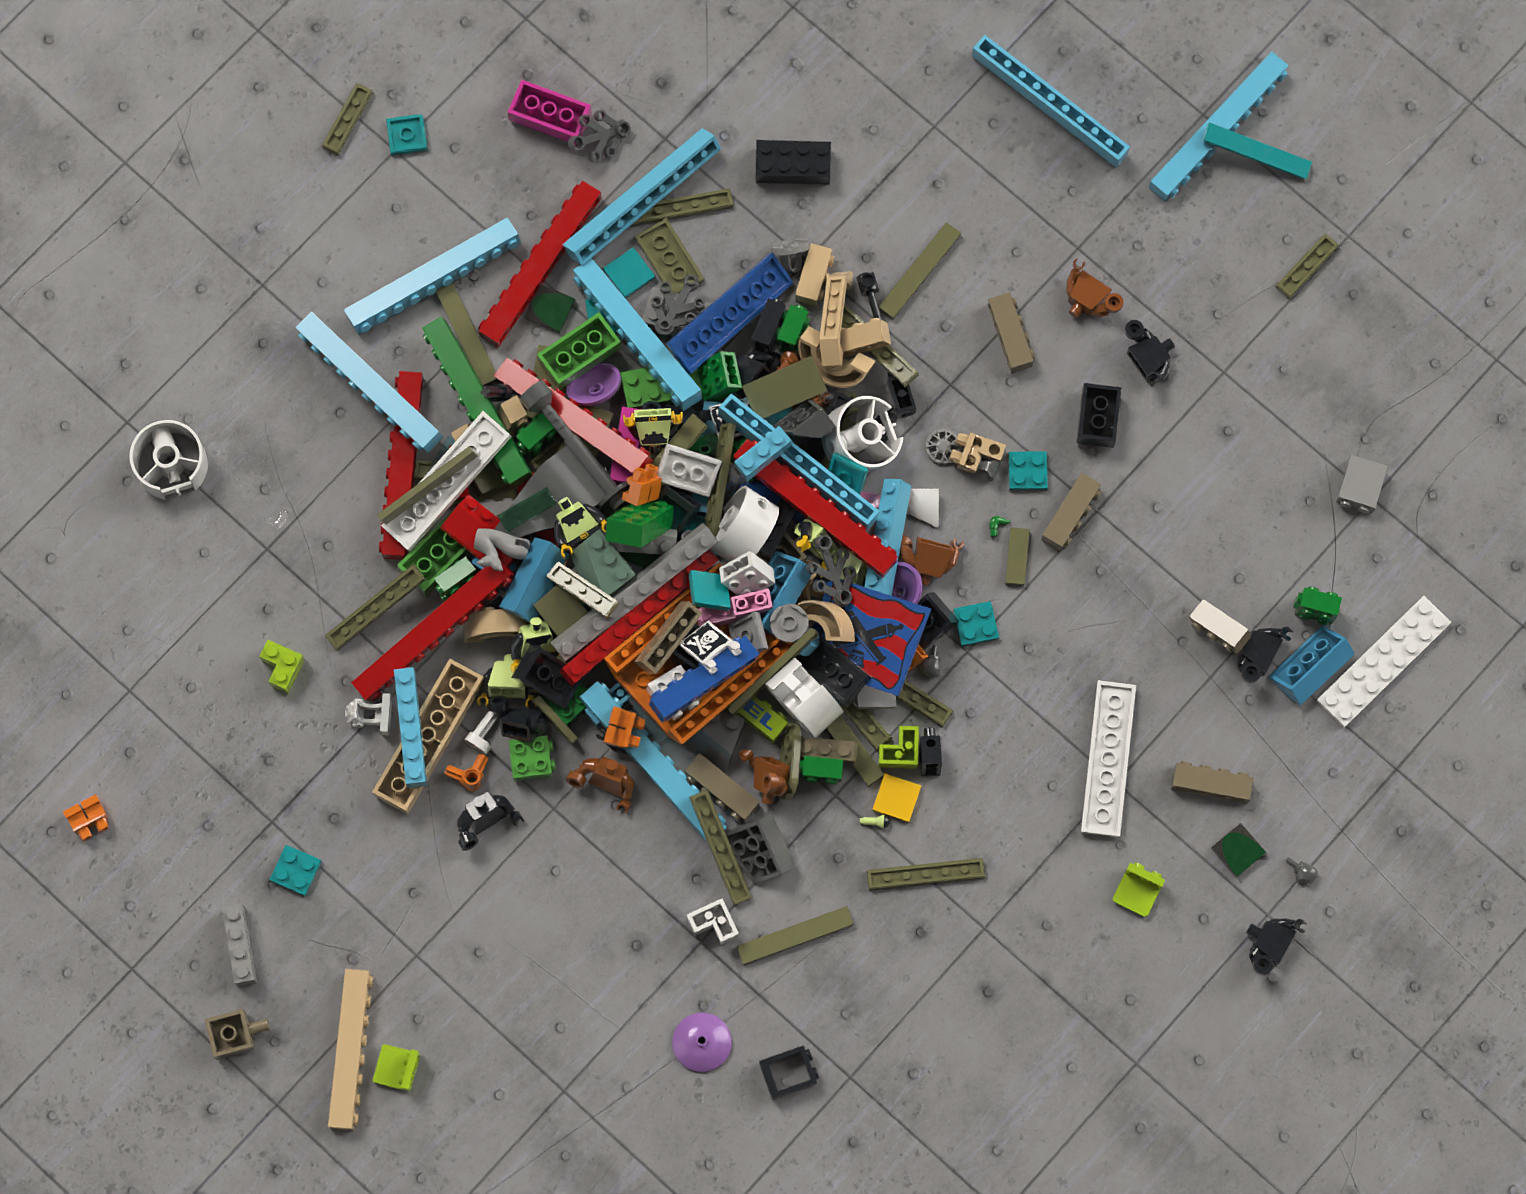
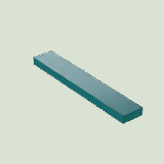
[1202,122,1312,180]

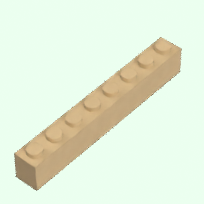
[328,969,373,1131]

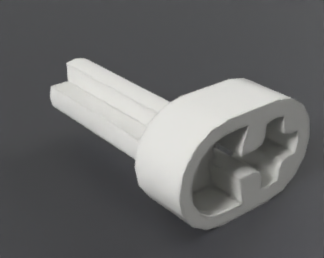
[464,711,498,755]

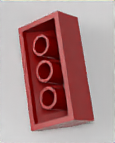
[441,495,524,568]

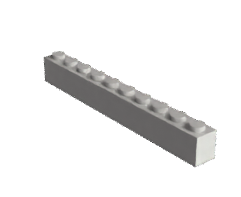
[550,523,719,661]

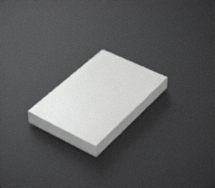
[657,444,722,497]

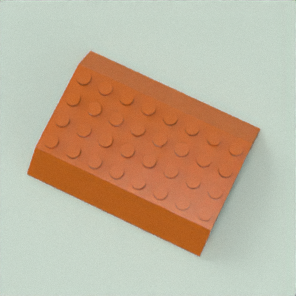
[604,562,794,745]

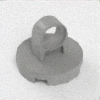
[772,239,809,272]
[770,604,809,643]

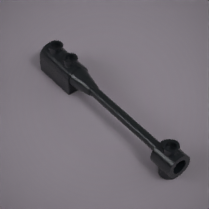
[856,271,916,418]

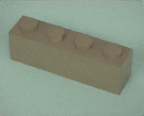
[987,292,1035,373]
[1041,472,1102,551]
[634,601,703,674]
[685,753,760,823]
[1171,761,1254,803]

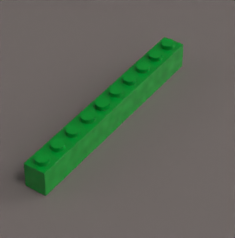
[422,316,533,488]

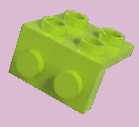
[1112,862,1165,917]

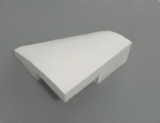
[907,489,939,528]

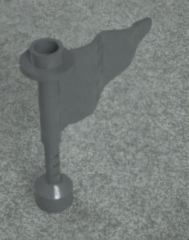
[494,380,630,549]

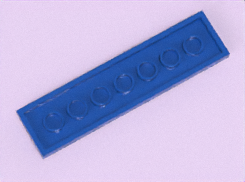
[666,252,794,374]

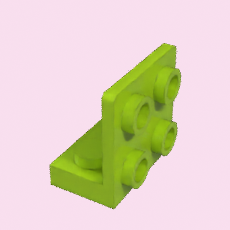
[372,1044,421,1092]

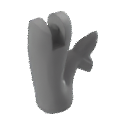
[474,528,530,571]

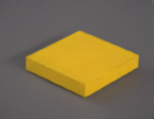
[872,773,921,823]

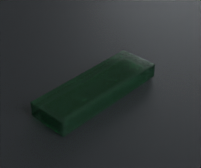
[497,487,557,533]

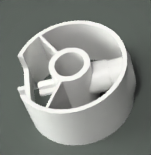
[822,396,903,473]
[130,420,208,500]
[710,486,779,562]
[765,658,843,739]

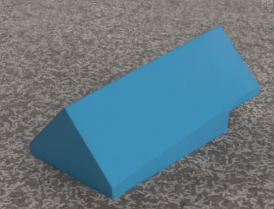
[499,538,569,622]

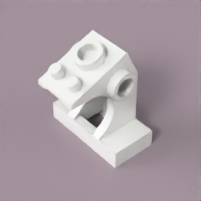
[345,693,392,735]

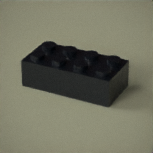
[755,140,831,185]

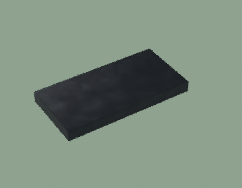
[795,634,871,708]

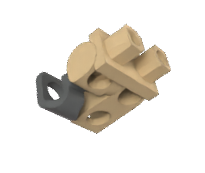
[949,432,1006,481]

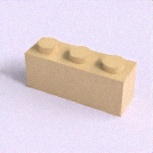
[795,243,835,306]
[840,318,891,358]

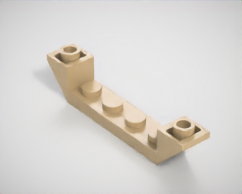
[819,271,853,368]

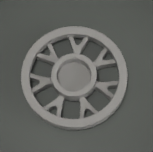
[925,429,961,464]

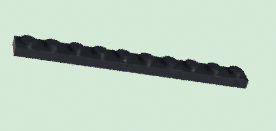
[758,391,853,559]

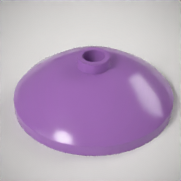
[566,363,621,406]
[892,562,923,604]
[672,1013,731,1072]

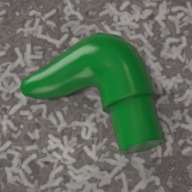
[989,516,1011,537]

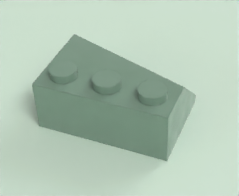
[570,529,637,610]

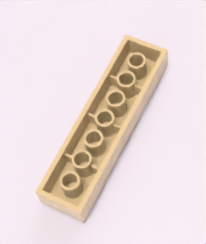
[372,659,484,814]

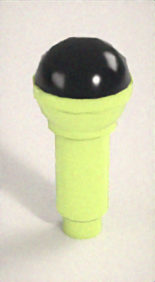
[860,815,890,829]

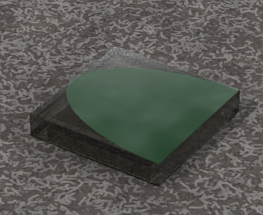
[525,285,575,333]
[1211,823,1266,878]

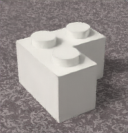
[687,899,739,945]

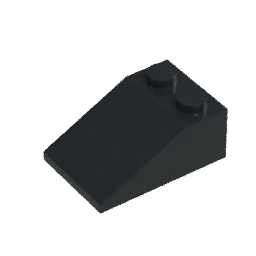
[918,592,959,651]
[511,644,585,709]

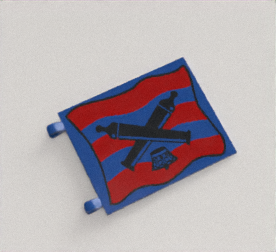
[812,579,931,696]

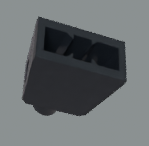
[920,728,942,776]

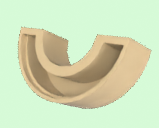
[798,326,875,388]
[451,395,528,442]
[796,600,855,642]
[463,607,539,643]

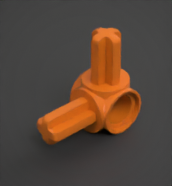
[444,754,488,792]

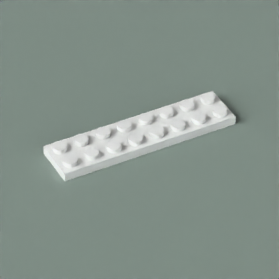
[381,411,512,551]
[1316,596,1451,728]
[1081,680,1136,838]

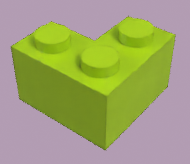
[259,640,305,694]
[878,726,919,769]

